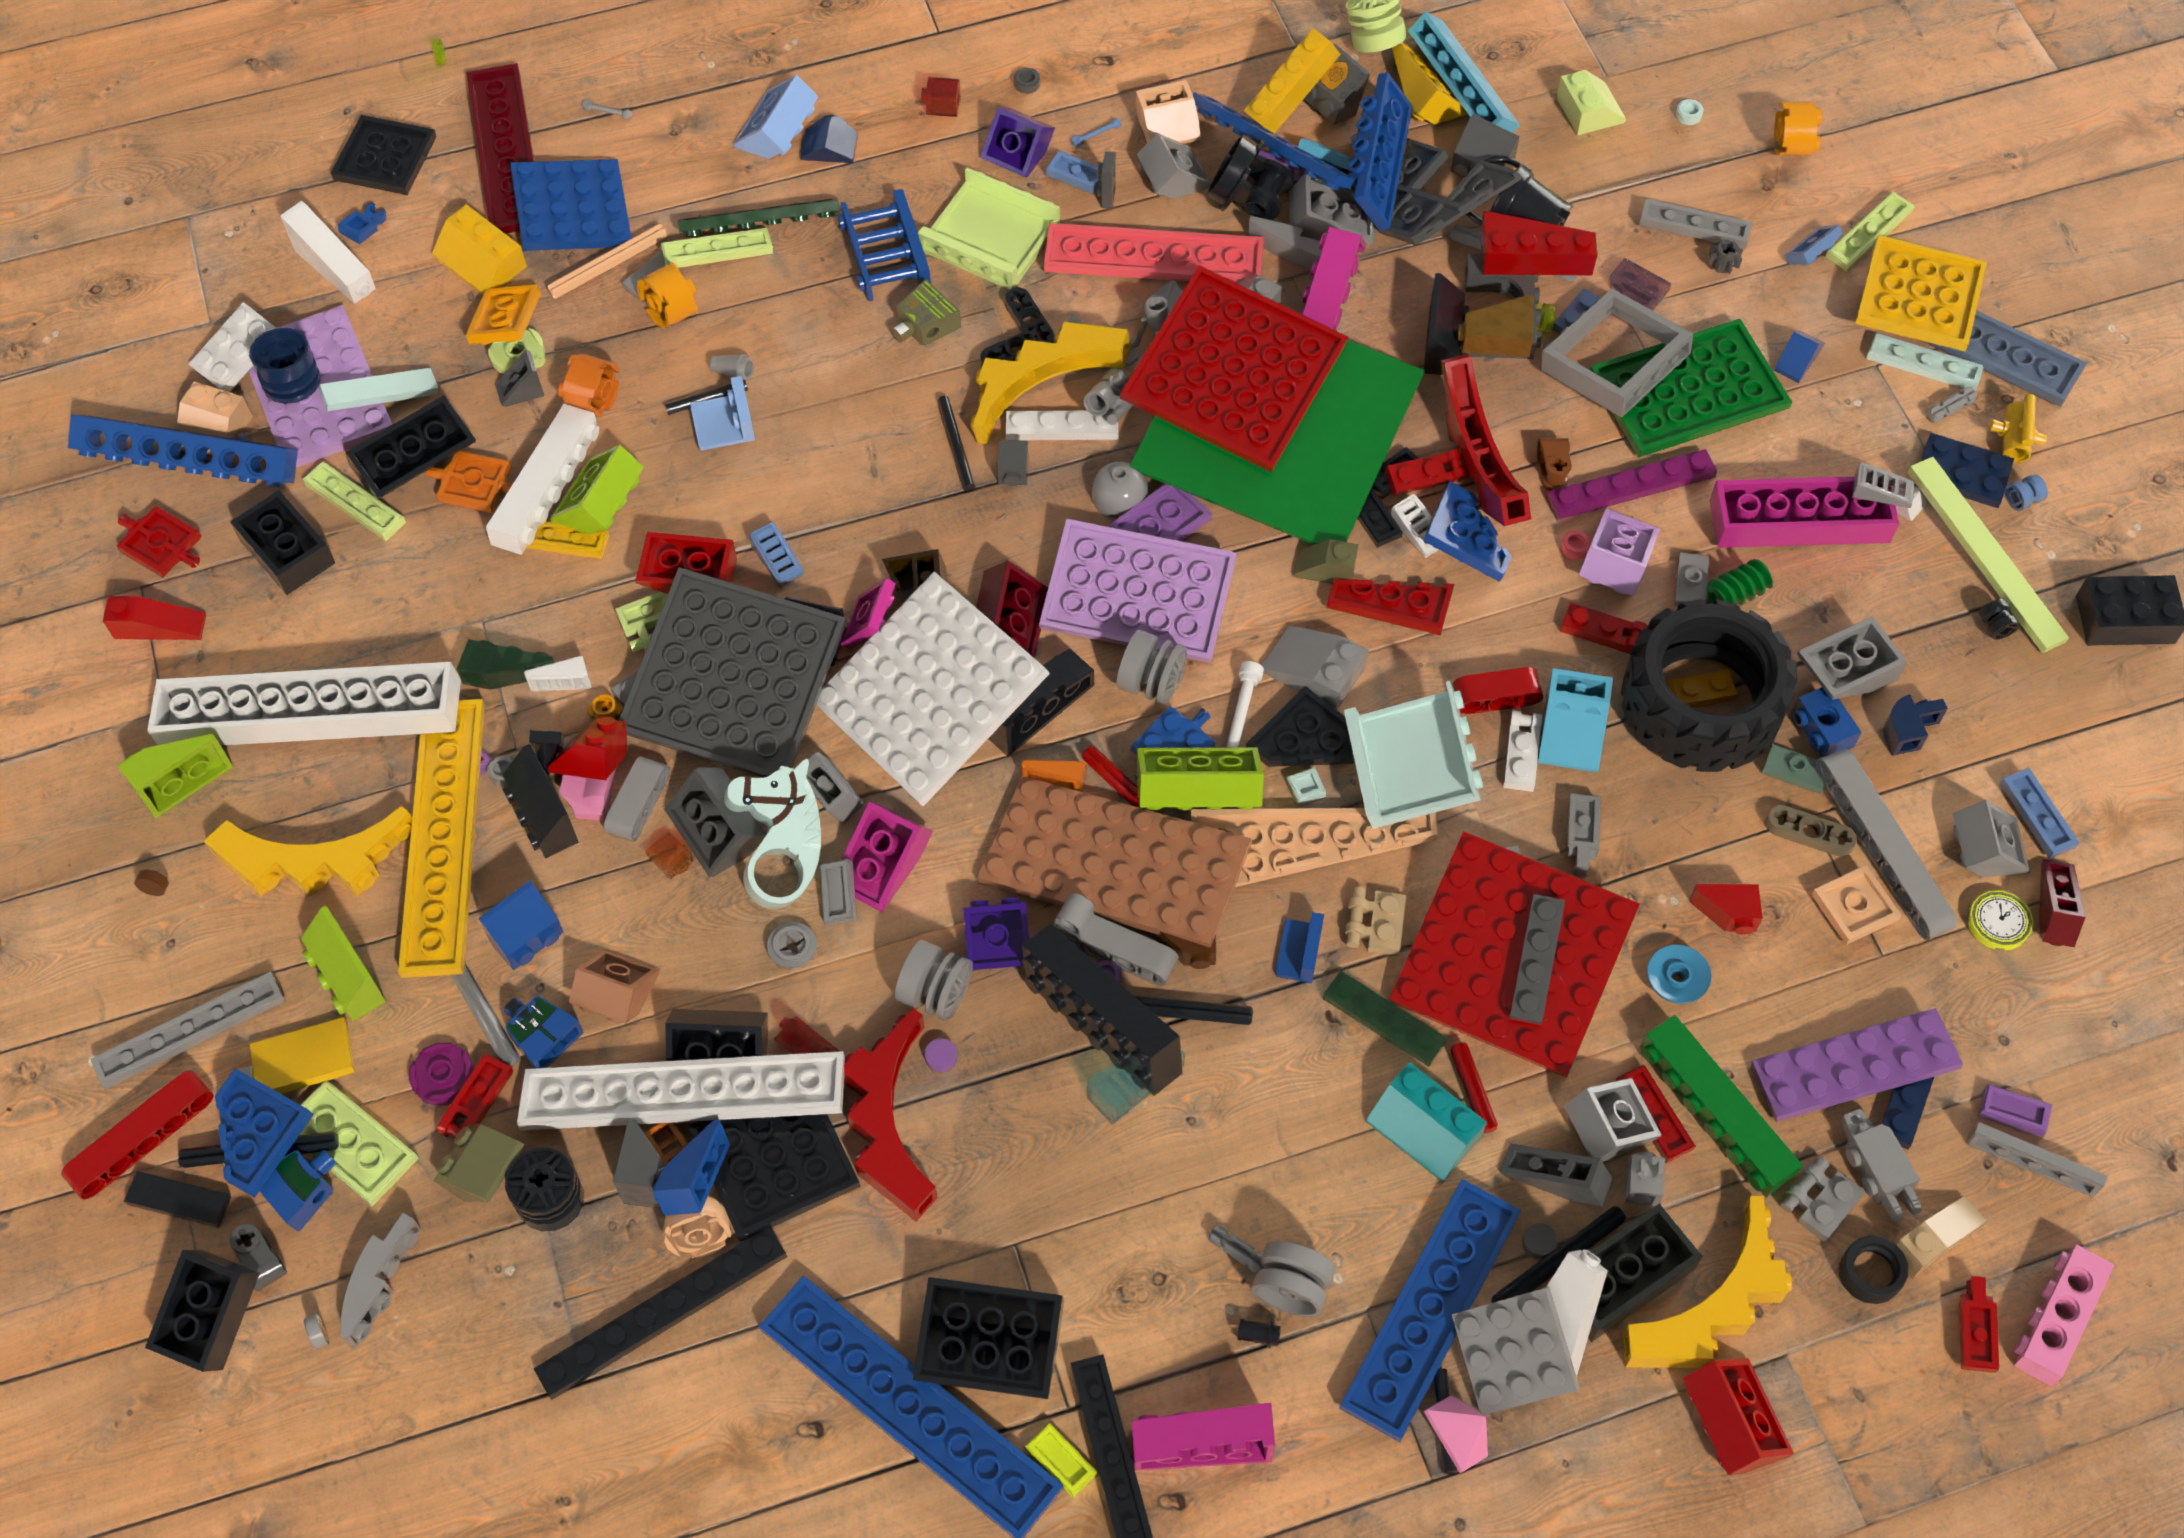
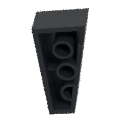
[988,648,1095,757]

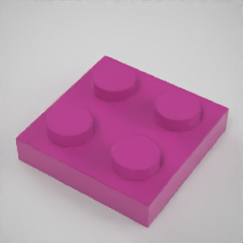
[840,578,896,650]

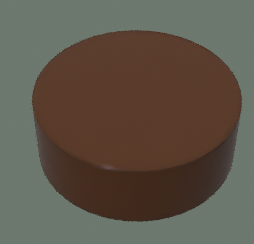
[134,869,169,896]

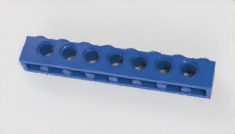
[68,414,298,488]

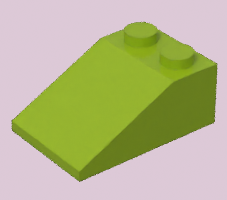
[117,733,233,819]

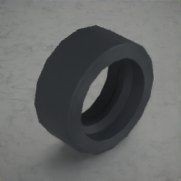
[1839,1235,1908,1304]

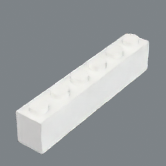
[486,404,599,555]

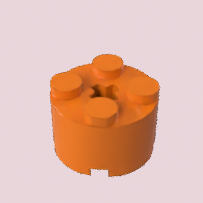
[558,353,620,417]

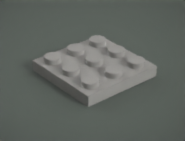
[1451,1287,1580,1415]

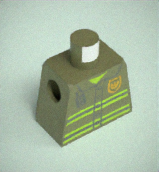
[892,279,961,345]

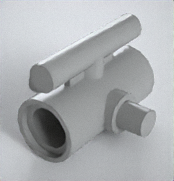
[1084,368,1133,425]

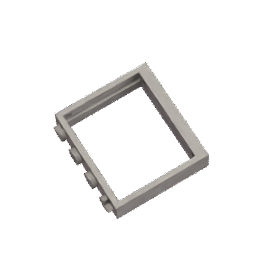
[1541,288,1693,417]

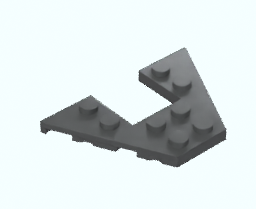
[1378,140,1522,245]

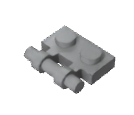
[1780,1157,1866,1243]

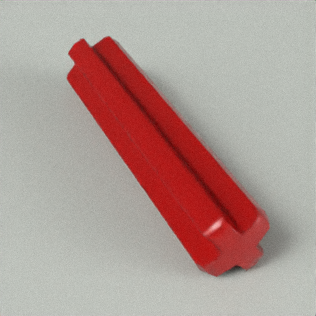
[1082,746,1149,810]
[1450,1042,1498,1134]

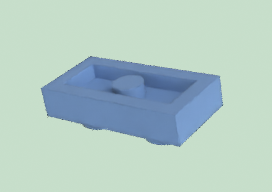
[1046,151,1102,194]
[1785,225,1843,266]
[1552,288,1598,334]

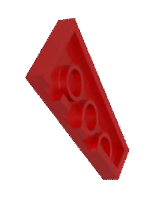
[1327,579,1454,636]

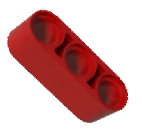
[1452,667,1543,714]

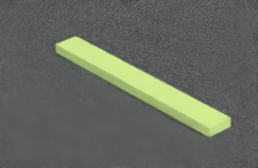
[1907,457,2069,654]

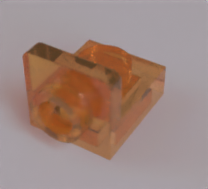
[645,832,694,879]

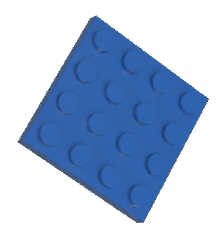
[511,159,632,251]

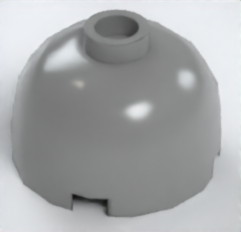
[1092,461,1148,518]

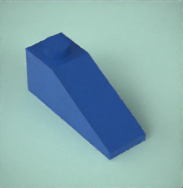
[653,1120,730,1215]

